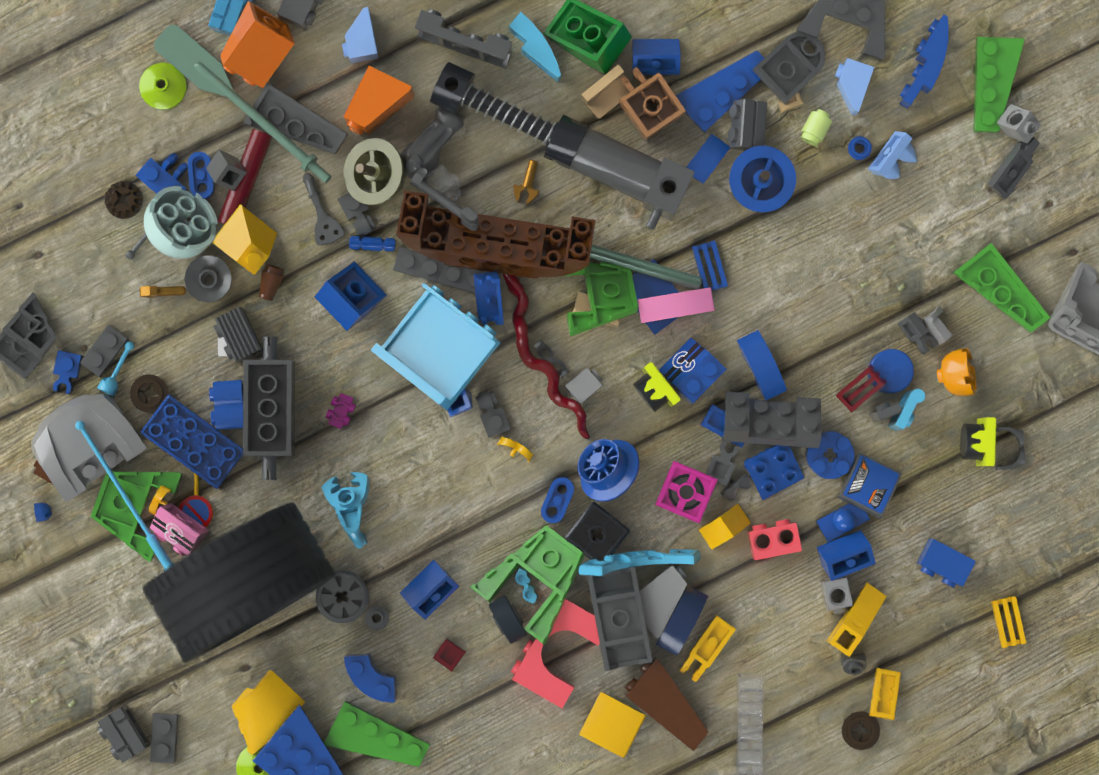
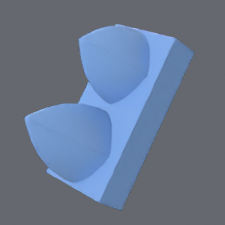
[868,131,917,179]

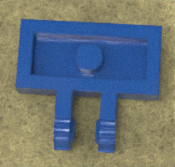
[135,153,188,194]

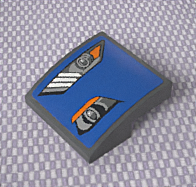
[838,452,902,519]

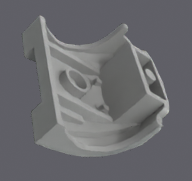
[31,393,147,503]

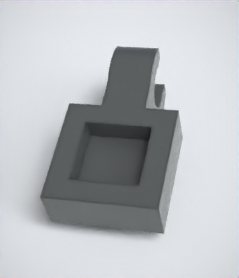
[897,312,938,355]

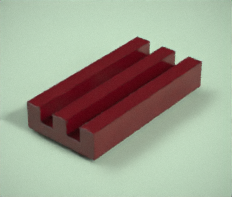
[836,365,887,413]

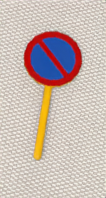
[179,473,214,527]

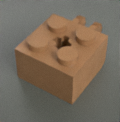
[619,67,686,142]

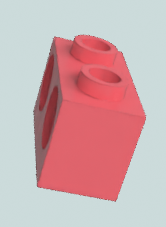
[747,519,802,560]

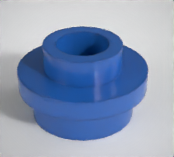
[848,136,872,160]

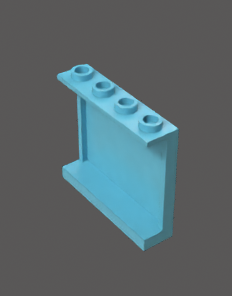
[371,283,500,410]

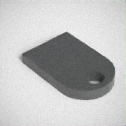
[753,32,825,105]

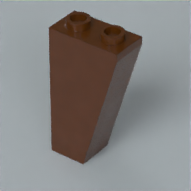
[625,657,709,751]

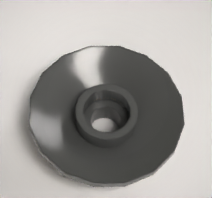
[184,255,232,303]

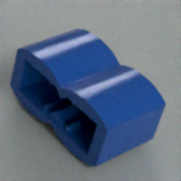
[209,380,243,430]

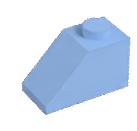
[342,7,379,63]
[835,58,874,116]

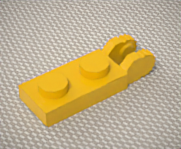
[679,615,736,682]

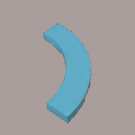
[579,549,700,576]

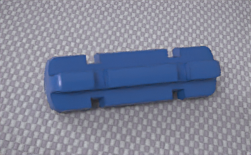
[349,236,396,251]

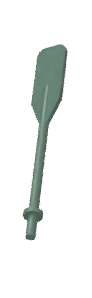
[154,25,332,183]

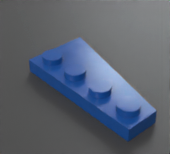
[676,51,764,133]

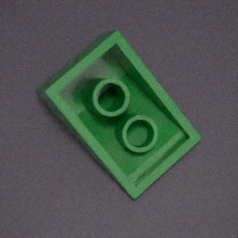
[543,0,632,75]

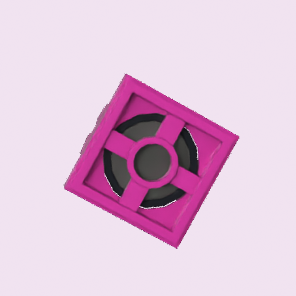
[655,461,718,523]

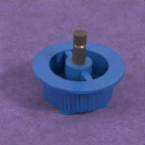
[729,146,796,213]

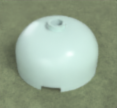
[144,186,218,259]

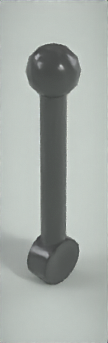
[126,233,148,259]

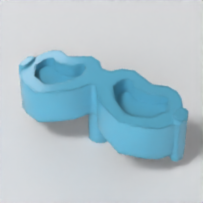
[515,568,538,603]

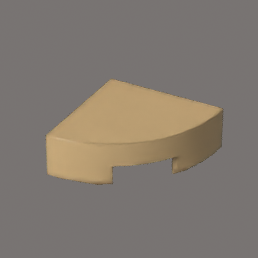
[779,92,803,113]

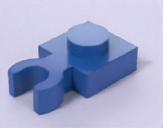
[53,350,83,394]

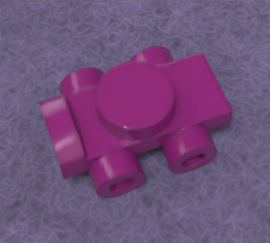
[325,393,356,429]

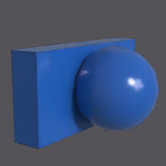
[816,503,870,542]

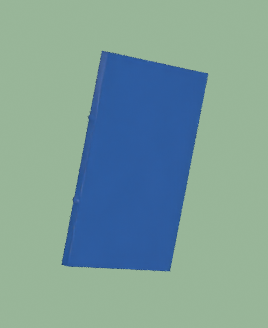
[632,259,679,335]

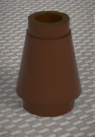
[259,264,284,301]

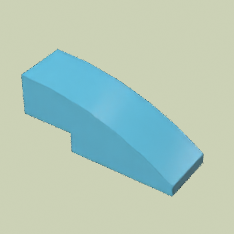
[509,12,561,82]

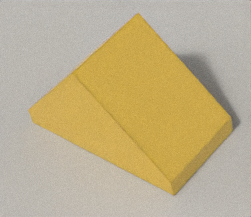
[698,503,751,550]

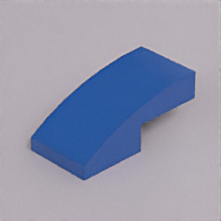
[686,134,730,184]

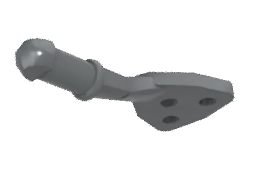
[303,173,345,246]

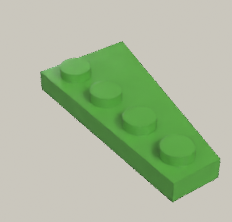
[974,37,1025,133]
[953,243,1050,333]

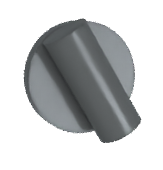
[840,653,867,675]

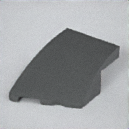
[0,293,56,380]

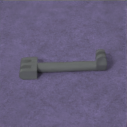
[410,168,479,231]

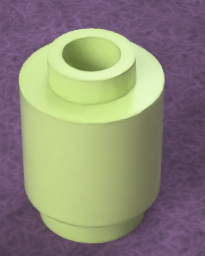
[801,109,832,146]

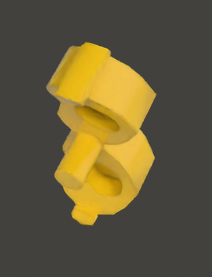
[497,436,534,463]
[149,485,171,515]

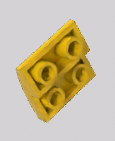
[579,692,647,758]

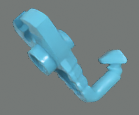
[321,472,370,549]

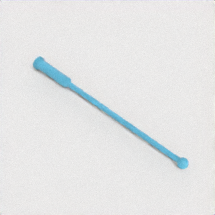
[75,421,174,570]

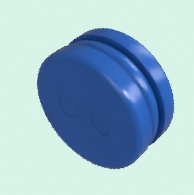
[868,349,914,394]

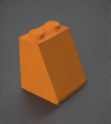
[220,1,295,88]
[343,66,415,136]

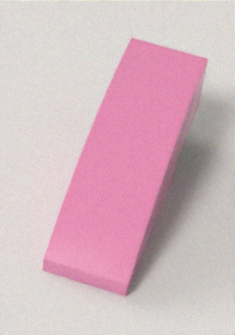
[637,287,715,323]

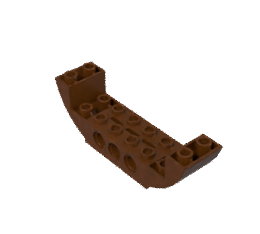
[396,190,596,279]

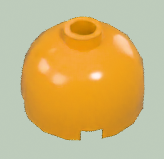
[937,348,977,396]

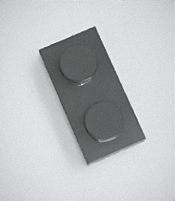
[80,325,129,377]
[150,713,179,763]

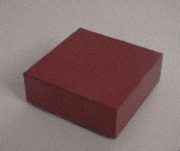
[433,638,466,672]

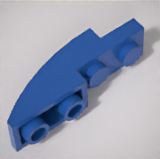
[899,15,949,109]

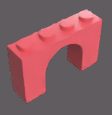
[511,598,600,708]

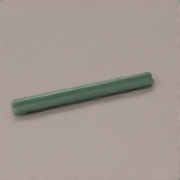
[590,245,702,290]

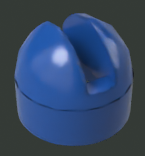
[34,502,52,522]

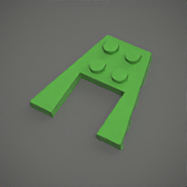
[470,525,584,645]

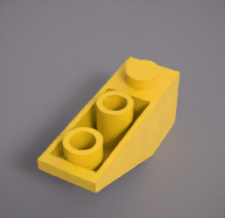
[826,582,887,657]

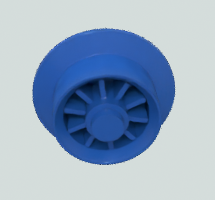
[578,439,640,502]

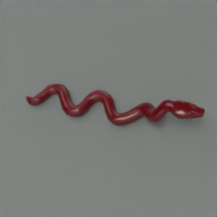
[503,274,590,439]

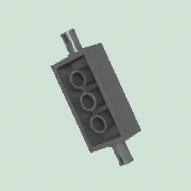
[243,336,295,480]

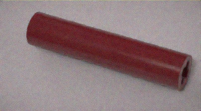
[217,129,273,225]

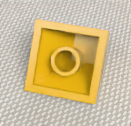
[212,204,277,275]

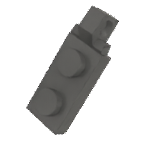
[988,137,1040,199]

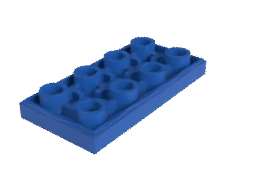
[140,394,243,489]

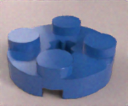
[806,431,854,479]

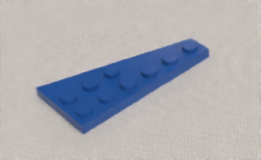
[253,704,344,775]

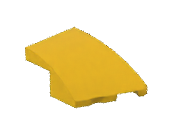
[231,670,305,755]

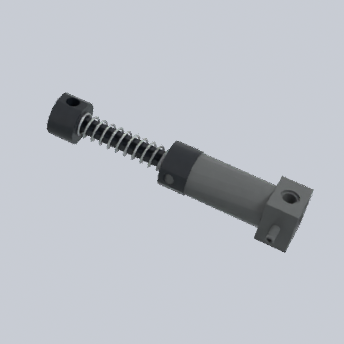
[430,62,695,230]

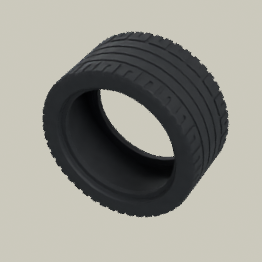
[142,502,335,663]

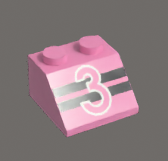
[150,503,210,556]

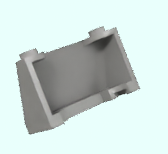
[1048,262,1099,355]

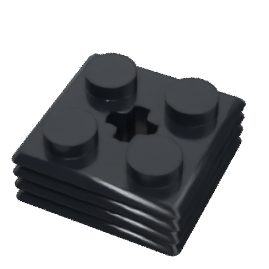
[564,501,630,561]

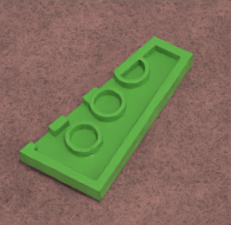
[324,701,430,767]

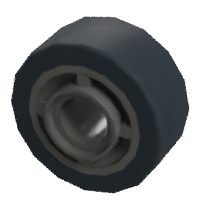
[489,595,527,644]

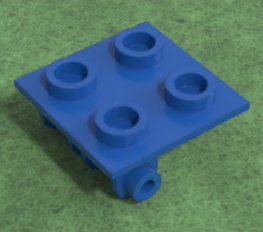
[743,445,804,500]

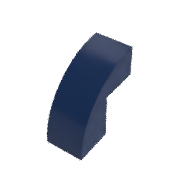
[656,585,708,656]

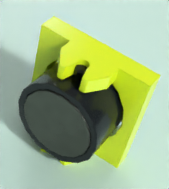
[633,362,681,412]
[960,417,996,466]

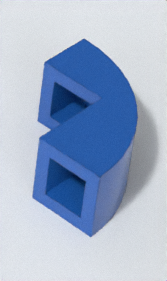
[737,330,787,401]

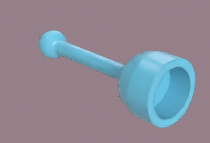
[97,341,134,397]

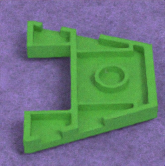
[565,262,638,336]
[90,471,183,562]

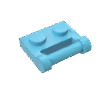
[888,389,925,431]

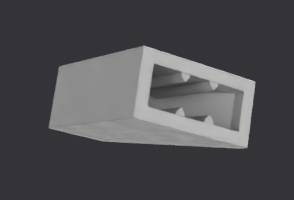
[639,565,687,638]

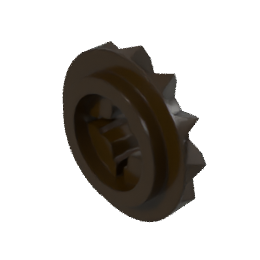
[104,181,143,219]
[130,374,168,412]
[841,711,880,750]

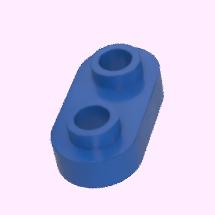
[188,152,215,199]
[541,477,574,523]

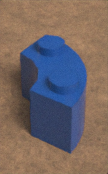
[344,653,397,702]

